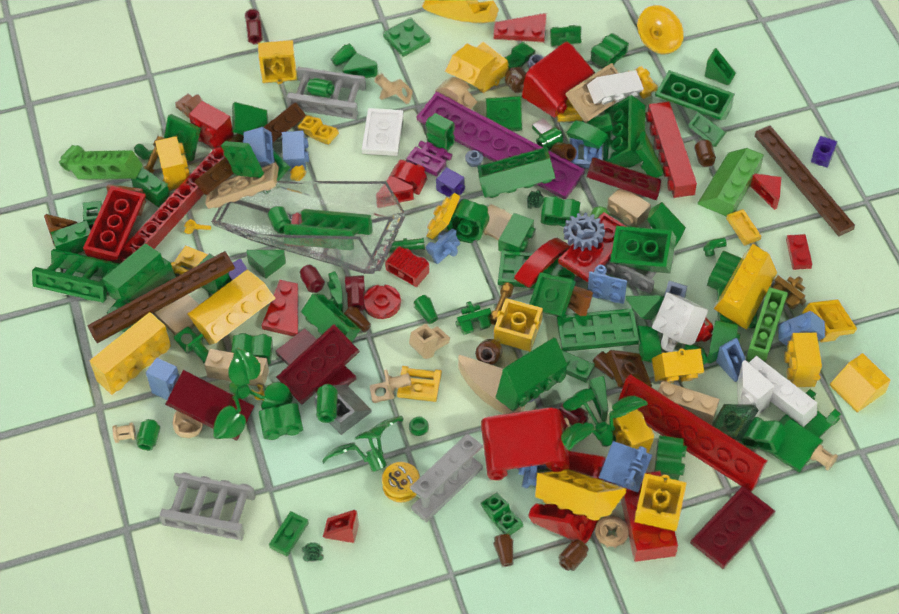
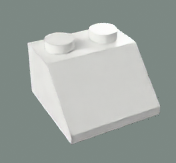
[737,360,775,417]

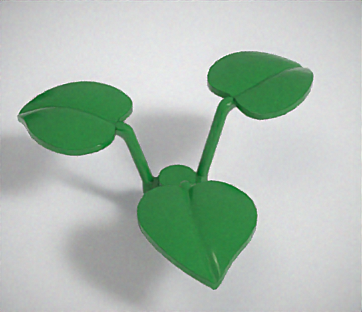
[213,349,293,439]
[561,389,648,451]
[322,416,404,472]

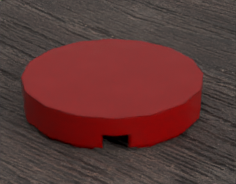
[364,284,401,319]

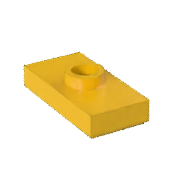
[726,209,761,246]

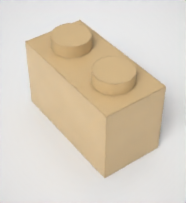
[607,188,651,228]

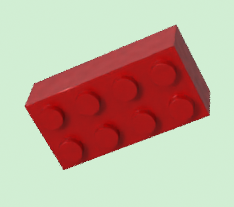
[618,471,678,562]

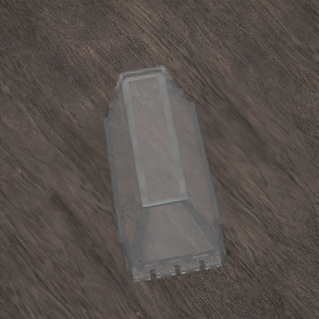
[211,181,405,274]

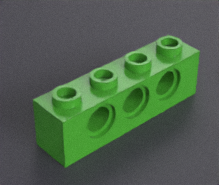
[67,150,143,179]
[746,287,788,363]

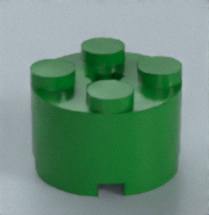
[447,199,490,243]

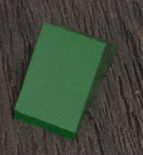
[704,48,736,85]
[343,53,378,79]
[246,250,286,279]
[626,295,665,320]

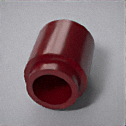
[300,264,325,293]
[559,402,589,425]

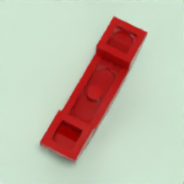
[514,238,571,288]

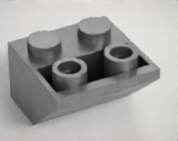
[314,385,372,435]

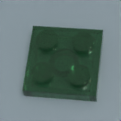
[712,404,759,441]

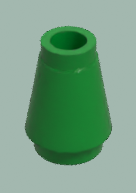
[331,43,357,67]
[413,295,438,324]

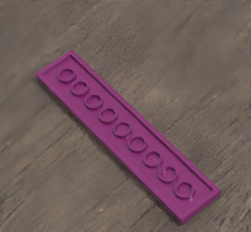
[416,91,585,199]

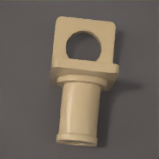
[374,73,413,104]
[370,369,412,403]

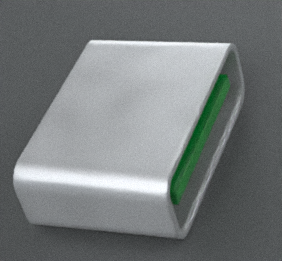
[532,118,553,135]

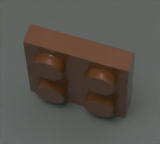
[606,350,652,388]

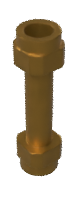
[143,136,165,174]
[490,283,514,325]

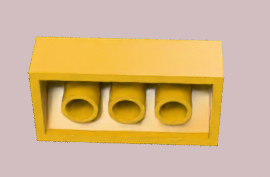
[714,244,777,330]
[187,269,275,345]
[535,469,626,520]

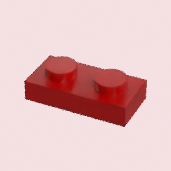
[786,234,813,270]

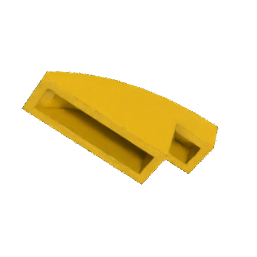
[422,0,499,23]

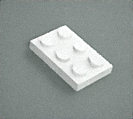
[362,108,404,156]

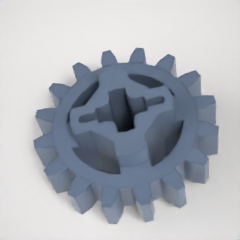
[563,213,605,251]

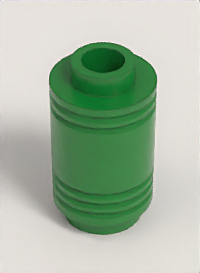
[316,384,338,423]

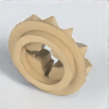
[595,516,629,548]

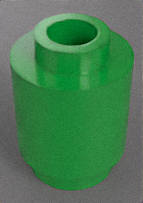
[307,78,335,98]
[536,127,564,150]
[268,206,291,234]
[136,419,161,451]

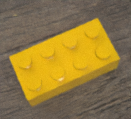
[89,312,171,395]

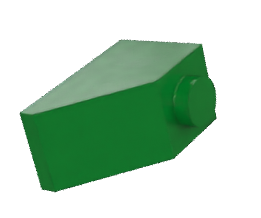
[707,321,741,364]

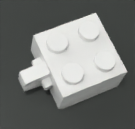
[652,292,708,352]

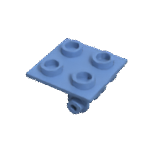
[588,265,627,304]
[599,441,652,492]

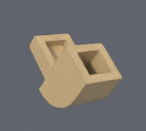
[435,77,477,109]
[409,324,450,359]

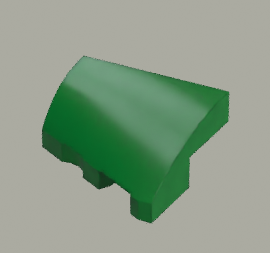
[635,131,663,178]
[647,202,686,247]

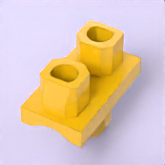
[627,66,658,99]

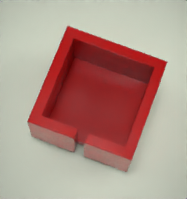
[189,101,234,150]

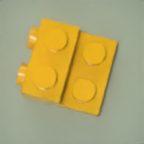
[802,299,857,343]

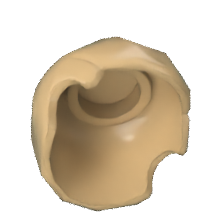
[173,411,203,439]

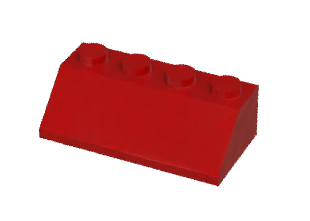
[83,186,146,262]

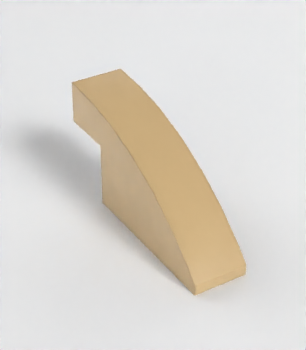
[458,355,525,414]

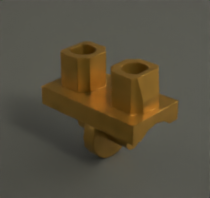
[773,275,806,310]

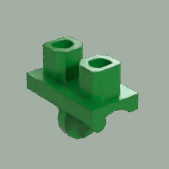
[550,25,582,46]
[455,301,491,335]

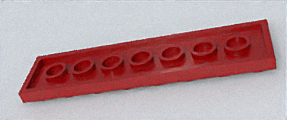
[618,374,767,492]

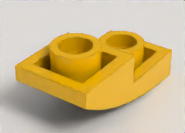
[297,115,339,145]

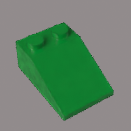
[610,226,676,274]

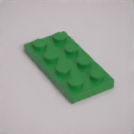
[498,250,575,289]
[556,308,639,351]

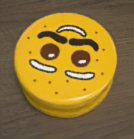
[382,462,420,502]

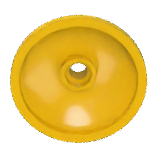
[637,5,683,54]

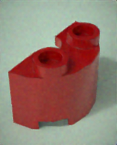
[389,159,427,195]

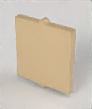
[484,204,512,240]

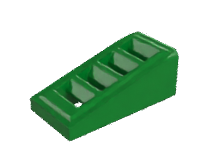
[588,376,608,422]

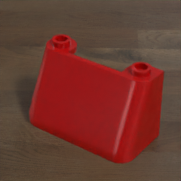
[522,42,596,118]
[481,408,570,481]
[528,451,616,544]

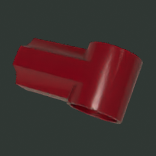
[245,9,263,45]
[345,275,365,311]

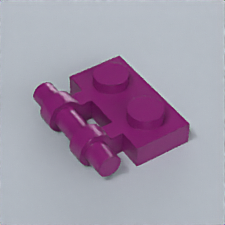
[406,141,453,177]

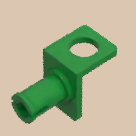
[174,326,209,363]

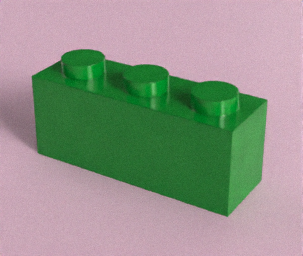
[103,243,165,301]
[301,294,361,342]

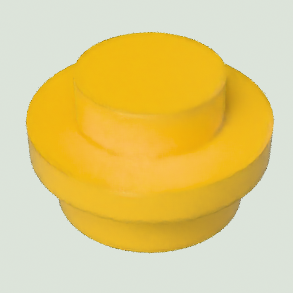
[290,165,307,182]

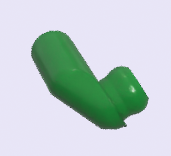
[134,144,159,160]

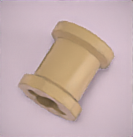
[112,422,136,443]
[811,445,838,471]

